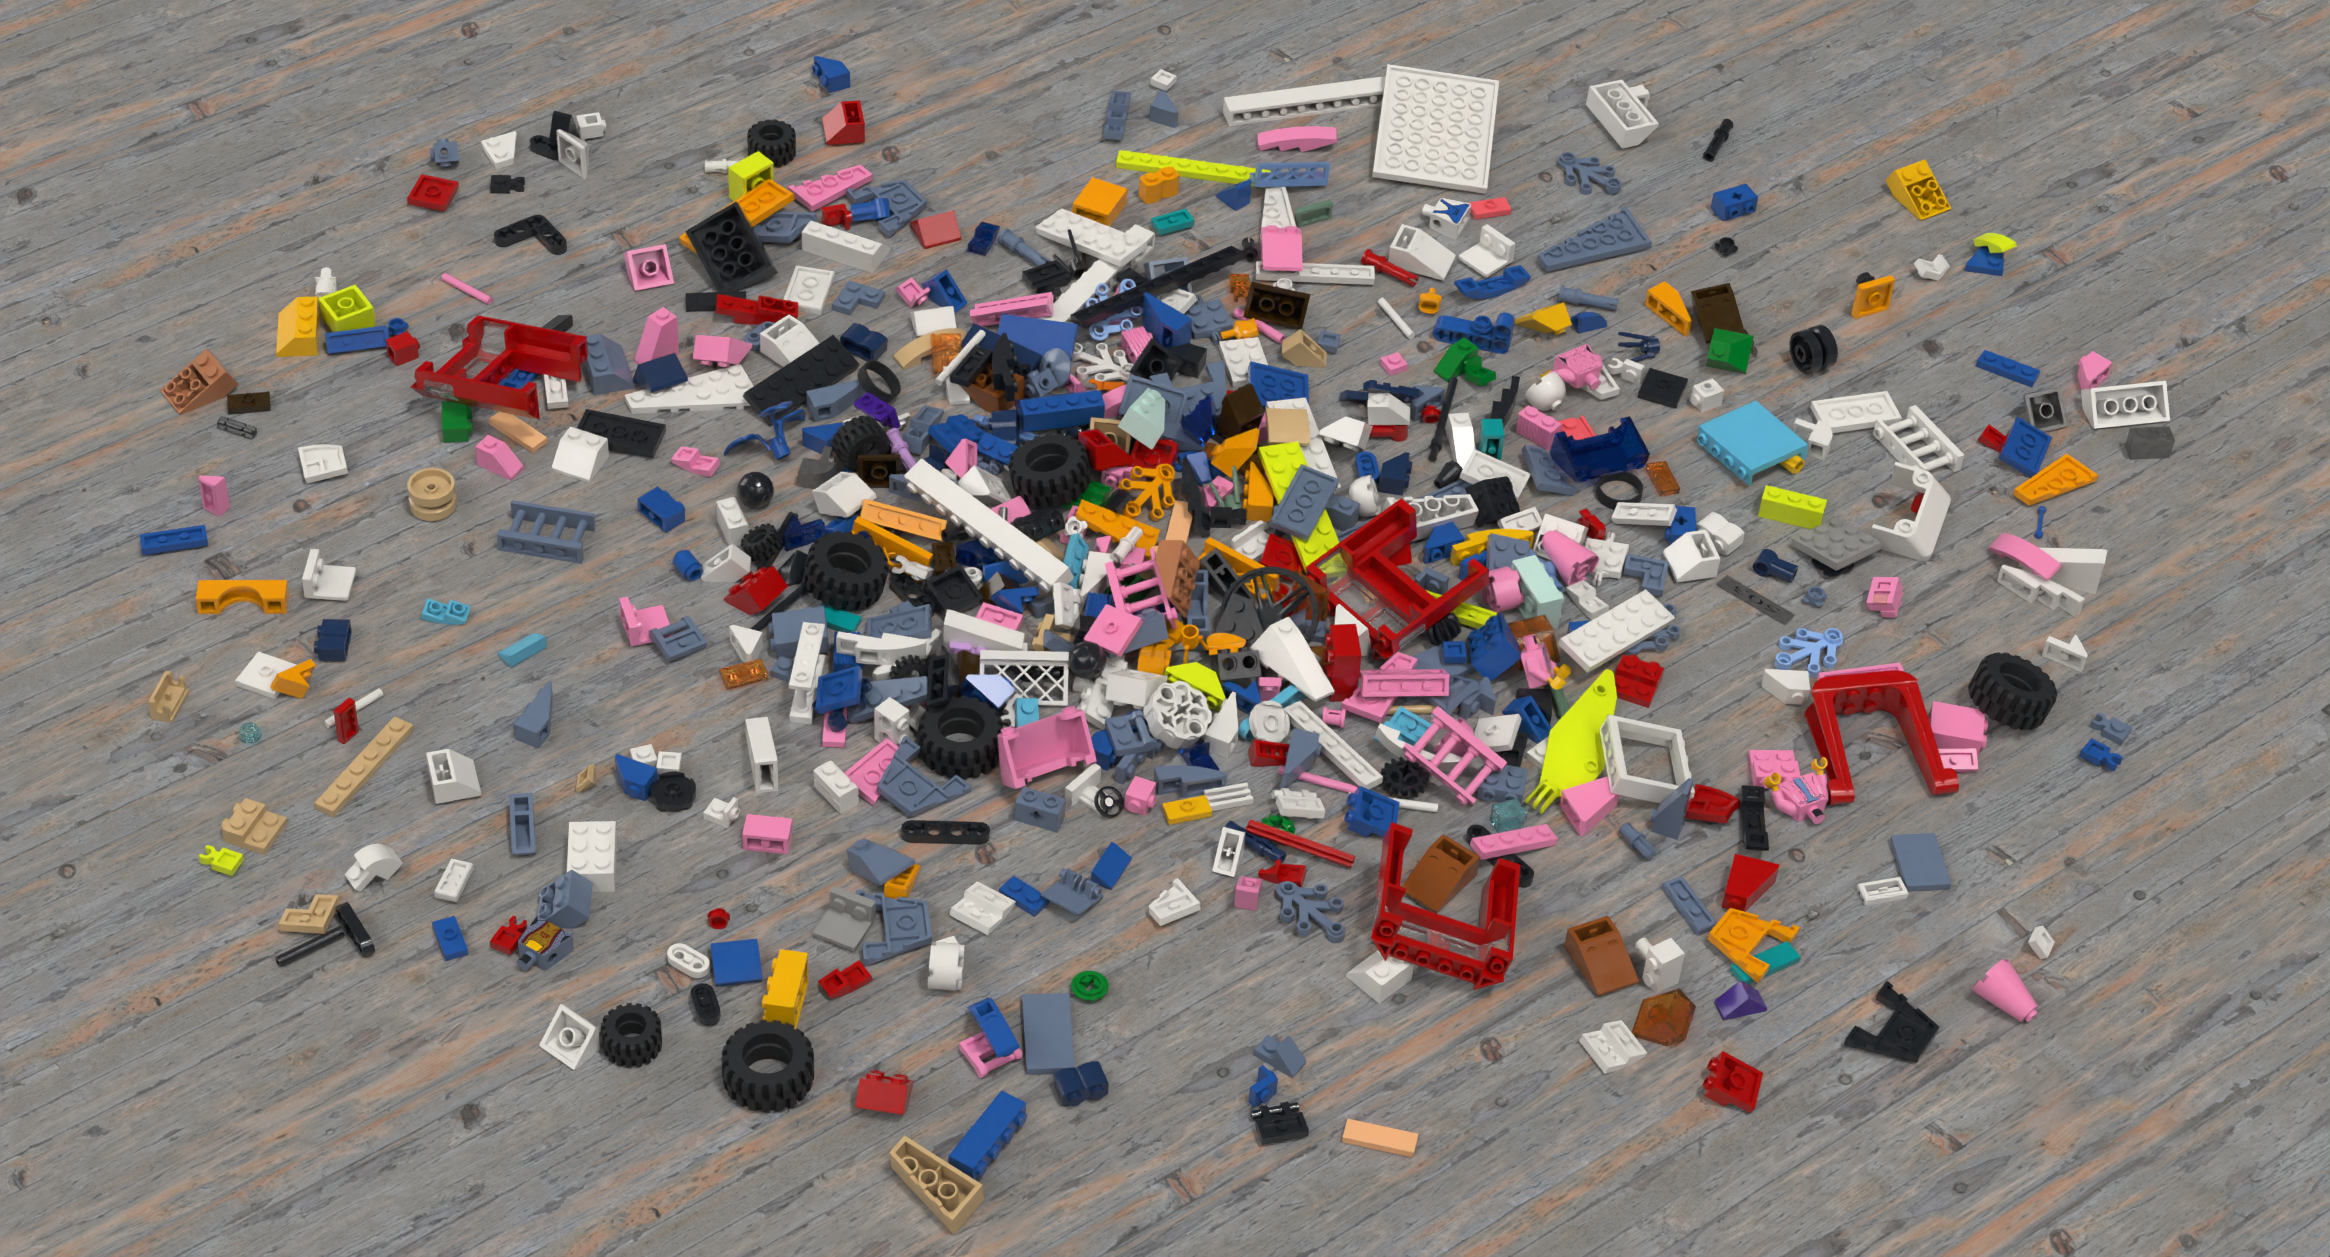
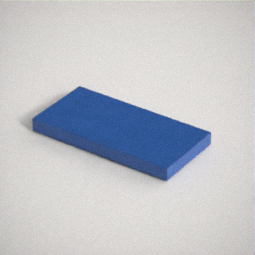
[997,314,1079,361]

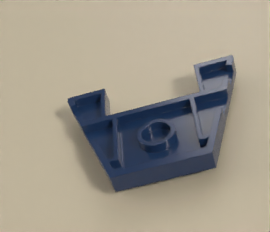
[1339,380,1420,404]

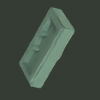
[1294,199,1333,228]

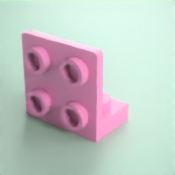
[619,597,673,647]

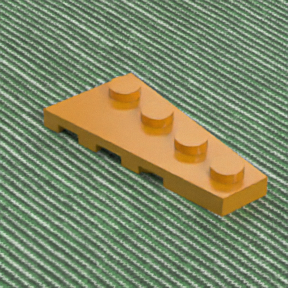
[2013,453,2099,506]

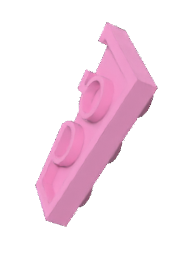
[845,738,899,807]

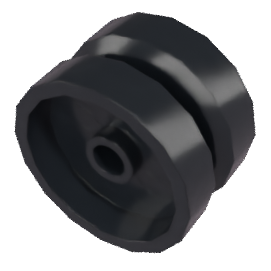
[1789,324,1838,374]

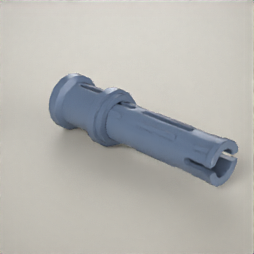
[997,228,1051,266]
[1557,285,1619,311]

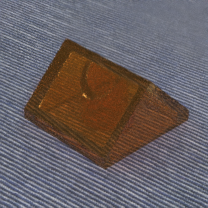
[1291,570,1329,622]

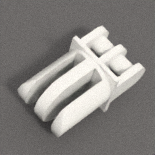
[315,267,337,302]

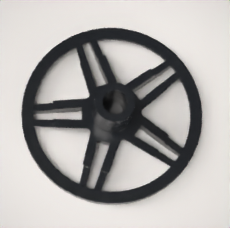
[1220,566,1319,645]

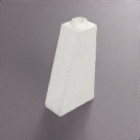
[2018,548,2107,594]
[944,610,1028,651]
[745,717,778,793]

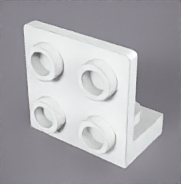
[1459,224,1516,277]
[302,549,356,601]

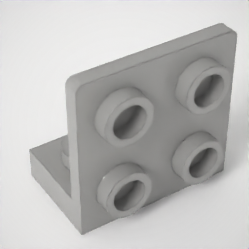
[813,886,876,951]

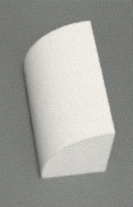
[910,306,956,336]

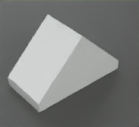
[729,625,763,670]
[1212,827,1246,877]

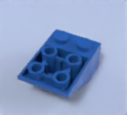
[1142,292,1192,349]
[1467,612,1521,682]

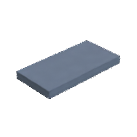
[1269,464,1340,542]
[1400,639,1476,703]
[1022,993,1075,1074]

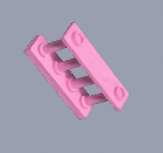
[1105,548,1179,630]
[1402,706,1507,807]

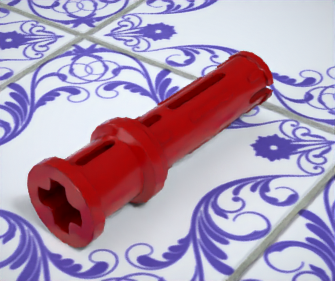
[1361,249,1419,287]

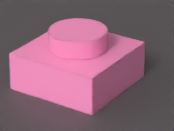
[1380,352,1408,376]

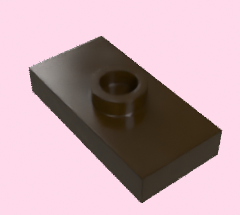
[227,391,271,414]
[931,542,957,576]

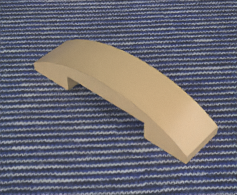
[893,328,967,370]

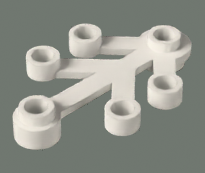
[1072,343,1133,385]

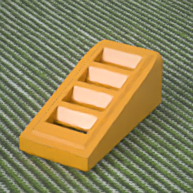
[884,864,921,899]

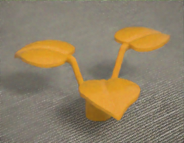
[1160,620,1246,664]

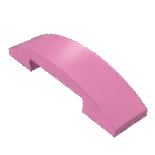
[1988,533,2061,581]

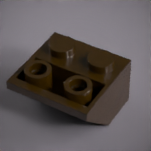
[1217,383,1265,438]

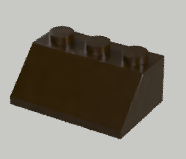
[1243,282,1310,330]

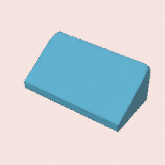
[498,633,547,667]

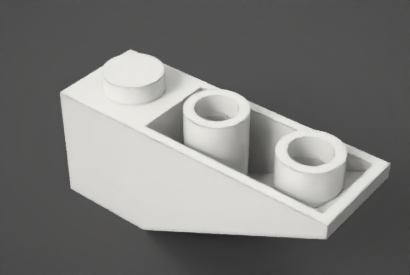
[1078,551,1114,611]
[1202,692,1238,759]

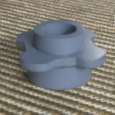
[1803,586,1827,607]

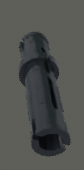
[1703,119,1733,162]

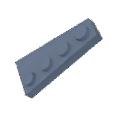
[847,676,928,724]

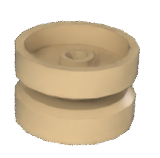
[407,467,457,521]

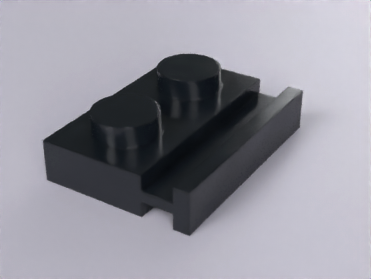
[1022,260,1071,294]

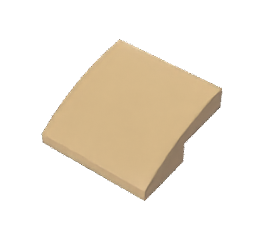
[1265,408,1310,446]

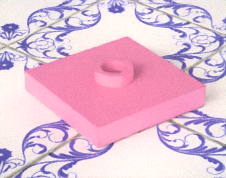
[1084,604,1143,657]

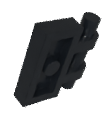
[1250,1101,1309,1145]

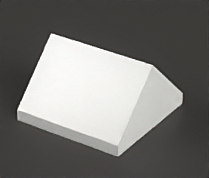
[539,1004,600,1070]

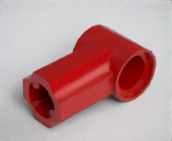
[1369,425,1408,442]

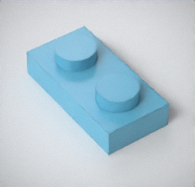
[1015,698,1039,728]

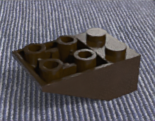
[1691,283,1745,344]

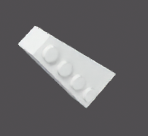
[1382,494,1479,542]

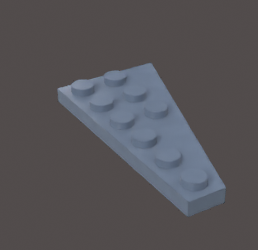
[1538,206,1652,272]

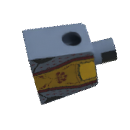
[517,915,574,971]

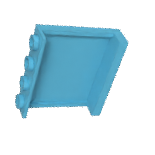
[1697,400,1808,486]

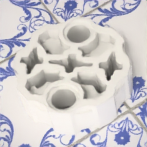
[1143,681,1212,749]

